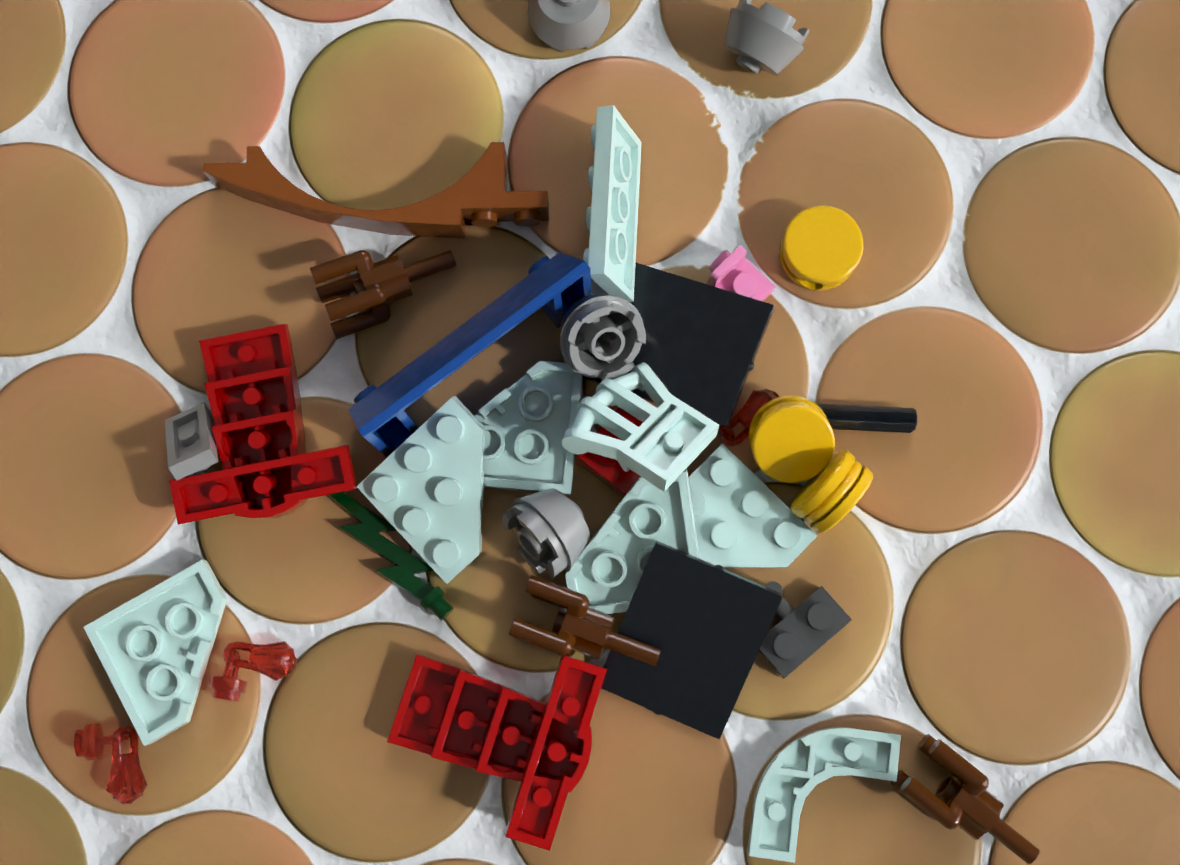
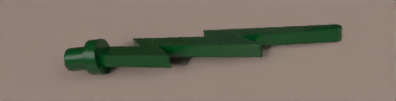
[327,492,454,621]

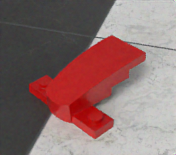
[169,324,357,525]
[387,654,607,851]

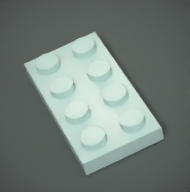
[583,105,642,302]

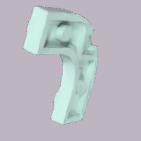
[747,727,901,863]

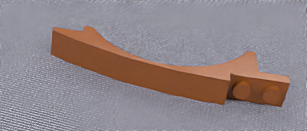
[203,142,549,238]

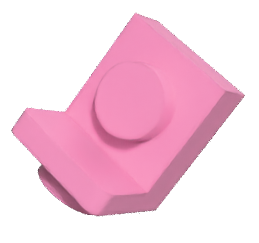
[708,245,775,301]

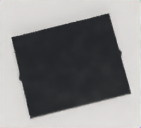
[583,263,775,428]
[601,540,783,739]

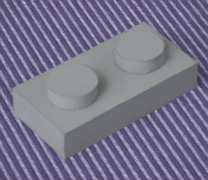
[165,402,218,481]

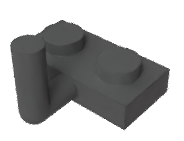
[759,581,852,679]

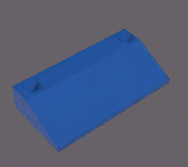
[348,252,591,457]

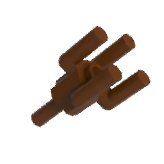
[310,250,456,340]
[509,575,661,667]
[890,734,1040,864]

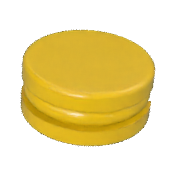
[779,205,863,291]
[749,395,835,483]
[791,450,873,534]

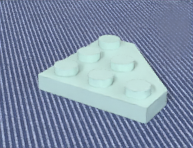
[475,361,583,496]
[356,396,485,584]
[688,443,818,568]
[565,468,700,614]
[83,560,227,746]

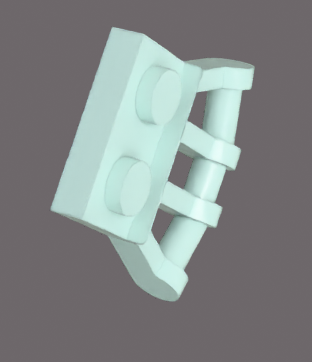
[562,362,719,491]

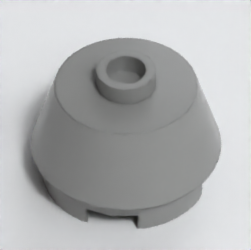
[528,0,610,52]
[724,0,810,75]
[560,295,646,381]
[502,488,590,579]

